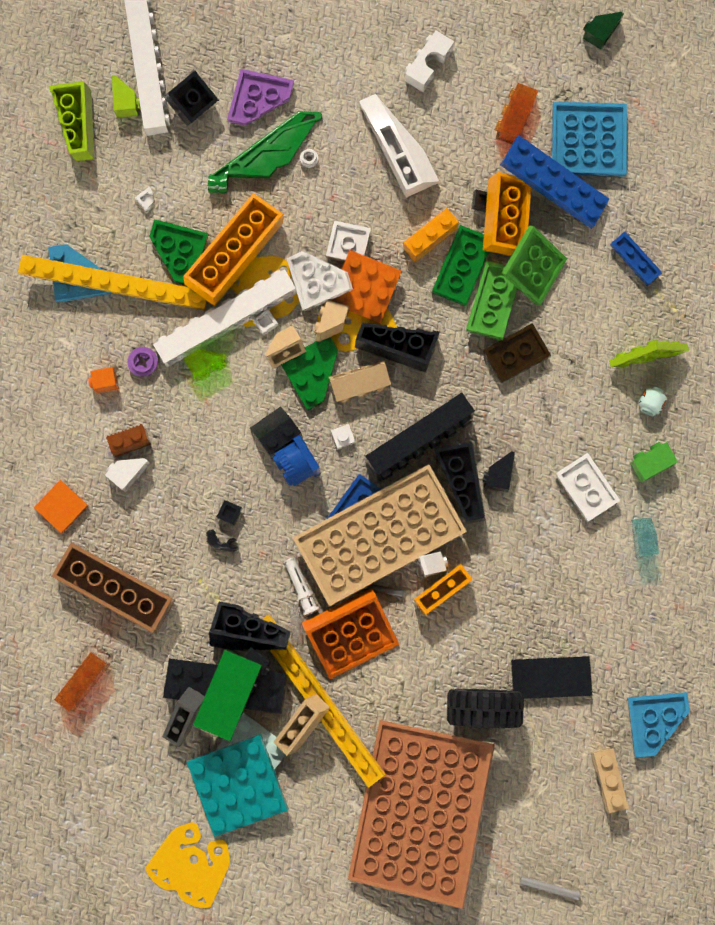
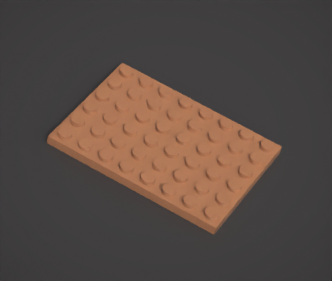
[348,720,495,909]

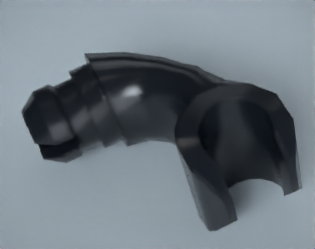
[206,529,239,552]

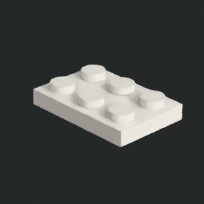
[555,453,620,522]

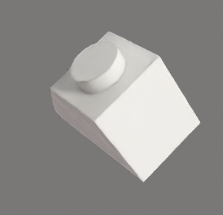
[105,458,150,493]
[418,552,449,579]

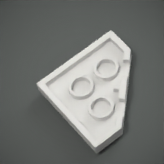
[287,251,353,311]

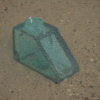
[631,518,659,558]

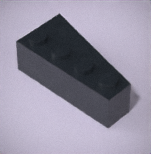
[355,323,440,373]
[434,442,486,524]

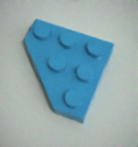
[48,244,112,302]
[627,692,690,758]

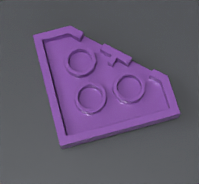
[227,69,294,126]

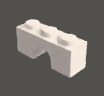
[404,31,454,92]

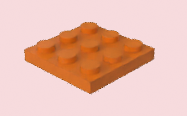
[330,250,402,324]

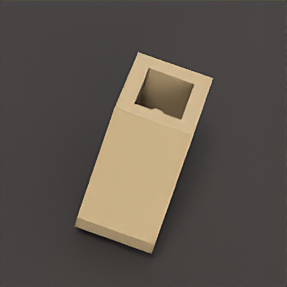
[314,300,349,342]

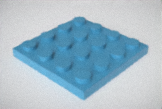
[551,102,627,177]

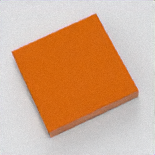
[34,480,89,534]

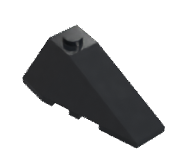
[209,601,291,650]

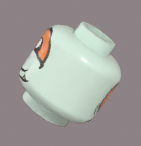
[639,387,667,416]

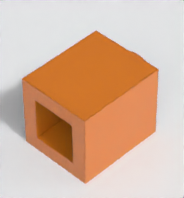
[88,367,119,393]

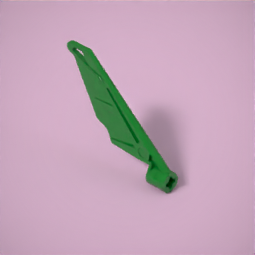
[208,111,322,193]

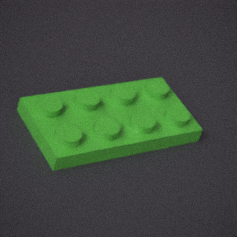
[466,261,518,341]

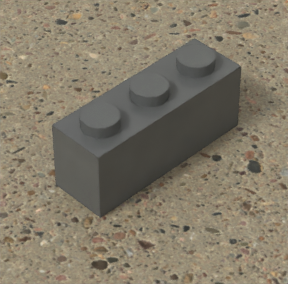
[162,687,205,747]

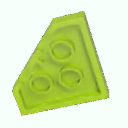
[609,340,689,368]

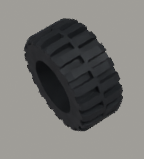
[447,689,524,728]

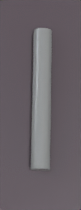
[520,876,580,900]

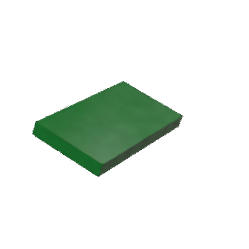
[431,225,489,307]
[193,650,262,741]

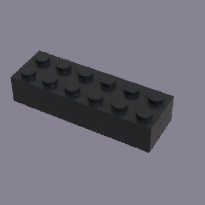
[365,392,475,481]
[163,658,287,714]

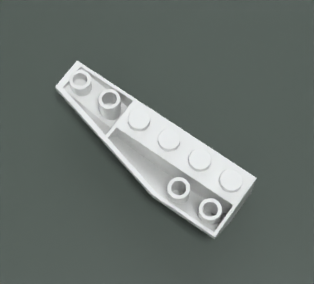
[359,94,439,198]

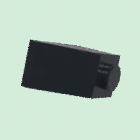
[482,451,515,492]

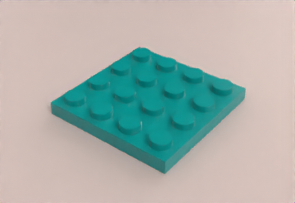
[187,734,289,837]

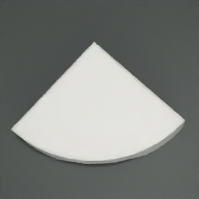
[135,187,154,213]

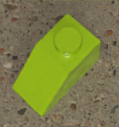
[112,75,141,118]

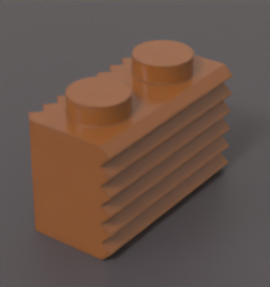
[106,424,151,457]

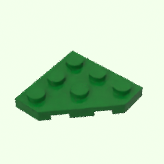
[149,219,209,285]
[281,337,338,411]

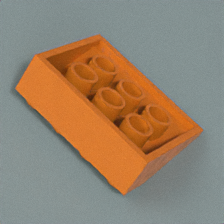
[302,588,399,679]

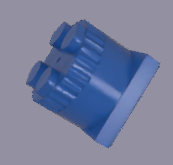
[272,435,321,486]

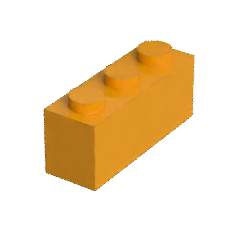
[403,208,459,263]
[413,564,473,616]

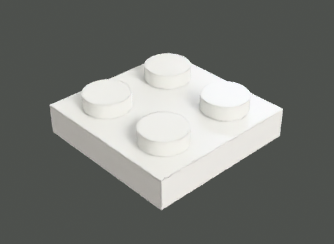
[326,221,371,262]

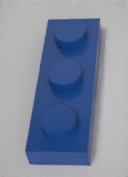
[610,232,662,286]

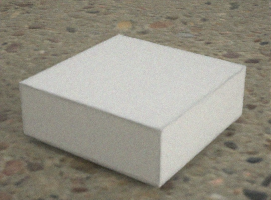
[252,309,279,336]

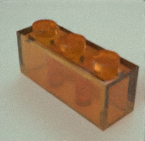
[494,83,538,144]
[54,652,110,712]

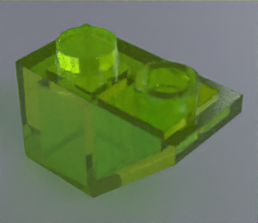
[183,349,229,381]

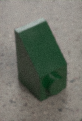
[583,12,624,50]

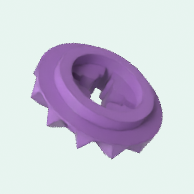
[127,347,158,377]

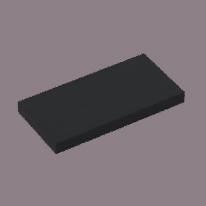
[511,656,592,699]

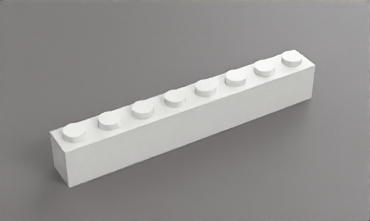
[124,0,171,136]
[153,269,297,367]

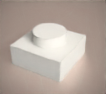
[331,424,355,449]

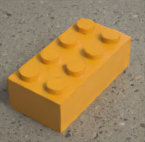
[483,172,531,256]

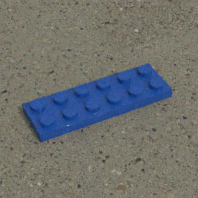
[500,135,609,229]

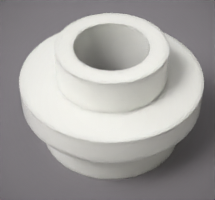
[300,149,318,168]

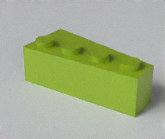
[49,81,94,161]

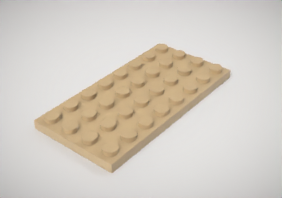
[293,464,467,607]

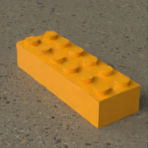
[183,193,283,306]

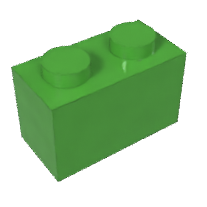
[630,442,678,483]

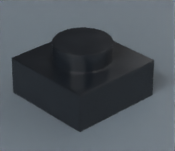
[472,189,487,212]
[216,500,242,526]

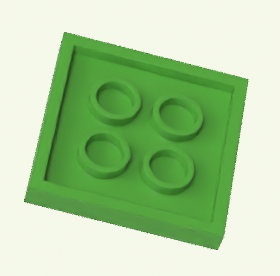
[501,226,567,306]

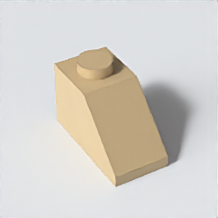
[266,325,306,369]

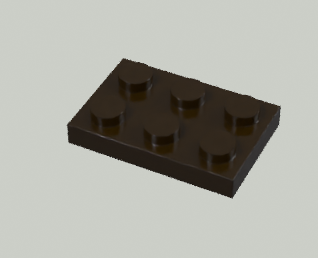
[483,323,551,384]

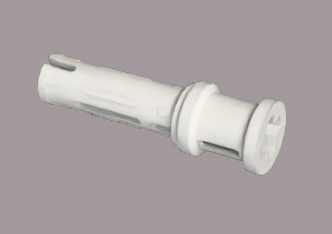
[283,557,320,616]

